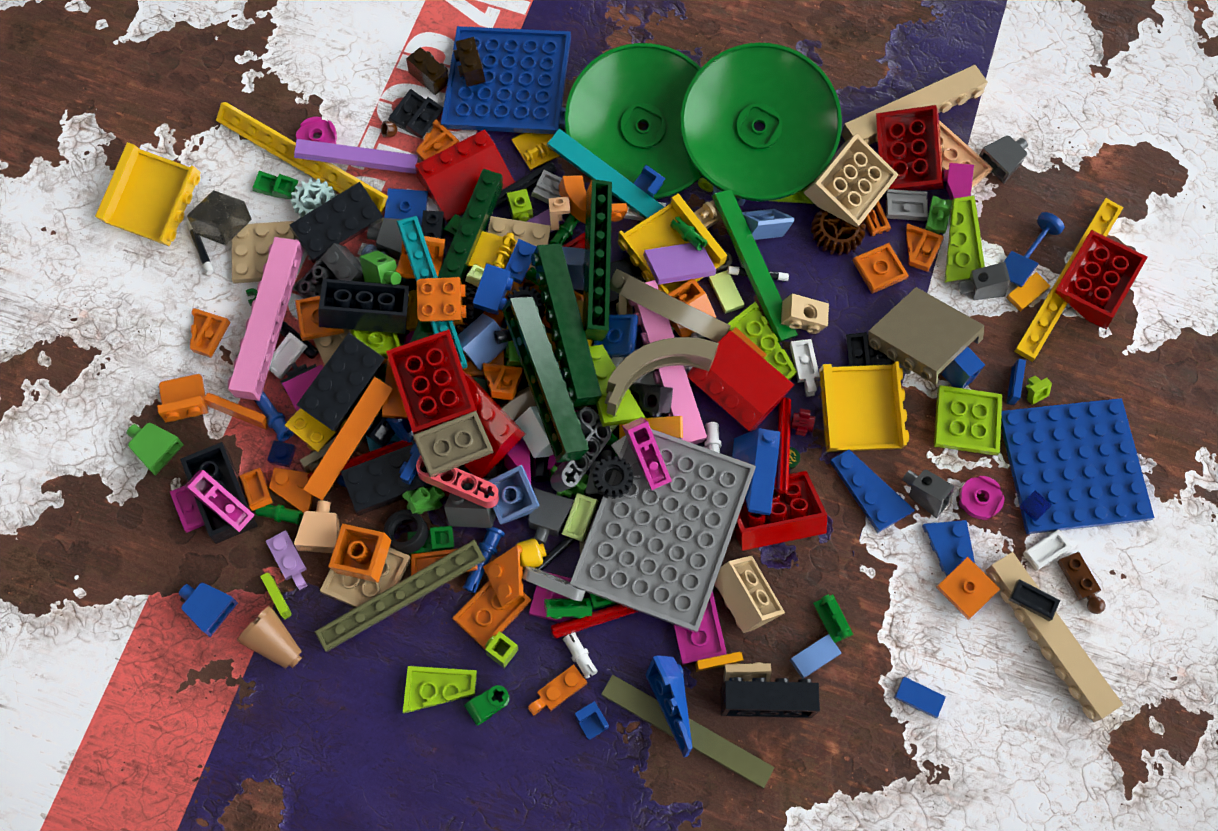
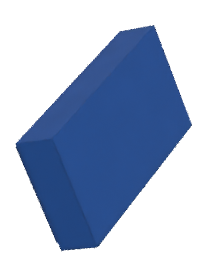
[1006,359,1026,406]
[894,677,946,718]

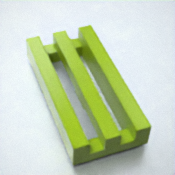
[260,572,292,620]

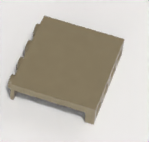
[868,287,984,385]

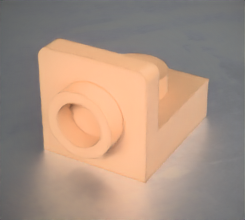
[548,197,570,230]

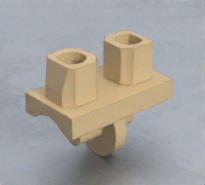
[694,200,722,229]

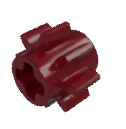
[791,408,815,436]

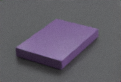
[643,243,716,285]

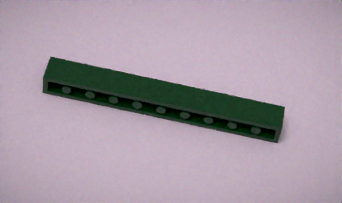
[410,169,503,343]

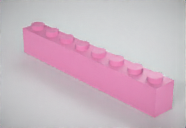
[228,237,304,401]
[628,280,707,444]

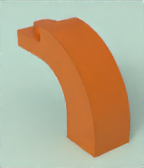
[558,175,628,224]

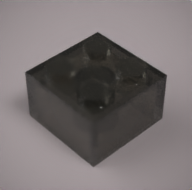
[187,190,252,246]

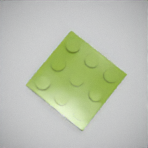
[934,385,1002,456]

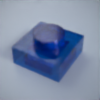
[267,440,296,468]

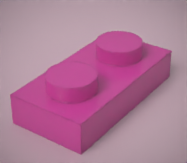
[170,486,205,533]

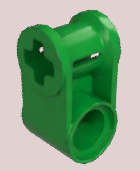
[464,685,510,726]

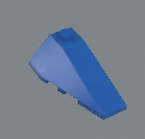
[732,428,780,516]
[645,655,692,758]

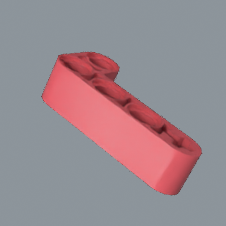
[416,455,499,508]

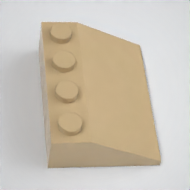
[803,133,898,227]

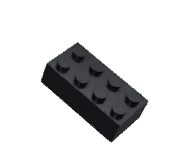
[289,182,383,263]
[318,279,409,334]
[297,333,388,432]
[180,442,258,544]
[341,444,433,516]
[720,677,820,718]

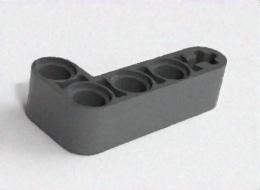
[551,407,612,492]

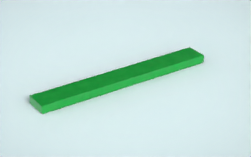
[712,189,798,343]

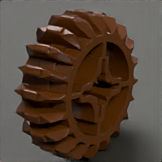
[811,209,866,256]

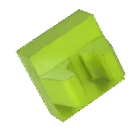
[1026,376,1052,405]

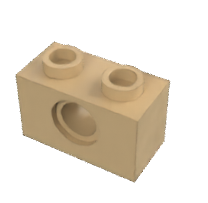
[781,294,829,334]

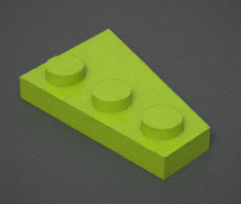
[403,666,477,714]

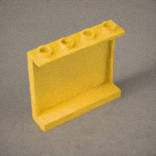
[95,142,201,246]
[618,193,727,294]
[819,361,909,452]

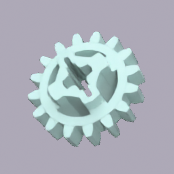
[291,178,335,218]

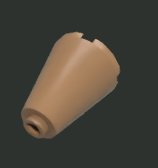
[237,606,302,669]

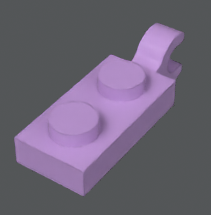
[266,530,308,590]

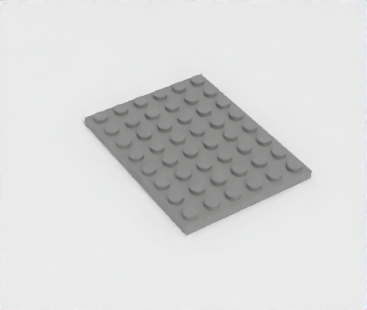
[570,429,756,633]

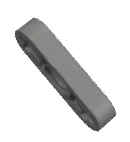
[522,566,586,601]

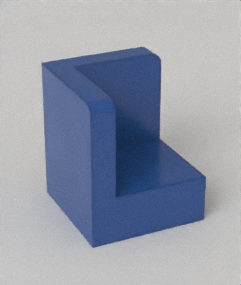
[634,165,665,198]
[386,418,414,443]
[574,701,609,740]

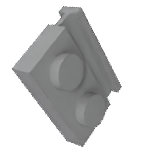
[531,170,562,204]
[886,189,928,221]

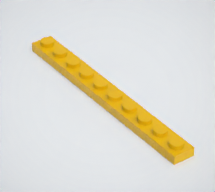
[216,102,388,214]
[1014,198,1124,362]

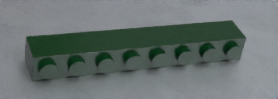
[582,179,612,341]
[531,244,602,407]
[502,297,589,463]

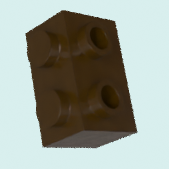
[453,37,486,87]
[406,47,448,95]

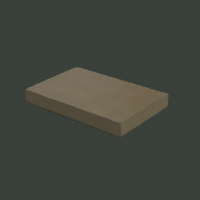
[413,411,493,478]

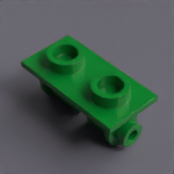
[813,594,854,643]

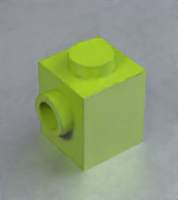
[507,189,533,222]
[485,631,518,668]

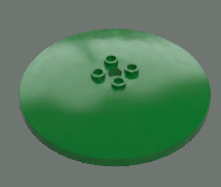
[680,42,842,201]
[565,43,702,200]

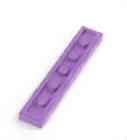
[294,139,418,174]

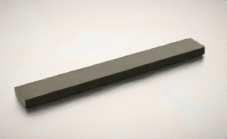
[315,540,486,652]
[601,674,775,789]

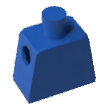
[179,583,238,637]

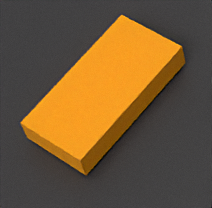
[1006,272,1050,312]
[695,652,743,672]

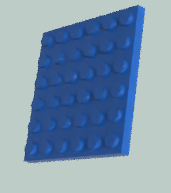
[441,26,571,134]
[1001,398,1155,534]

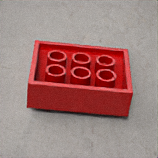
[876,105,944,191]
[415,129,515,222]
[1055,230,1148,330]
[386,329,477,435]
[687,330,794,432]
[464,372,526,479]
[734,471,827,551]

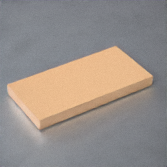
[939,120,993,188]

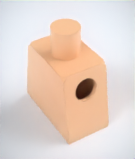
[294,500,340,553]

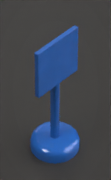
[1004,212,1065,287]

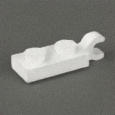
[790,339,820,397]

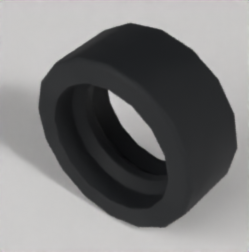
[383,509,428,554]

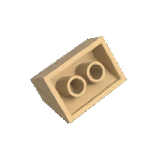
[714,555,785,633]

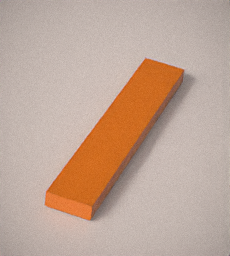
[303,376,393,500]

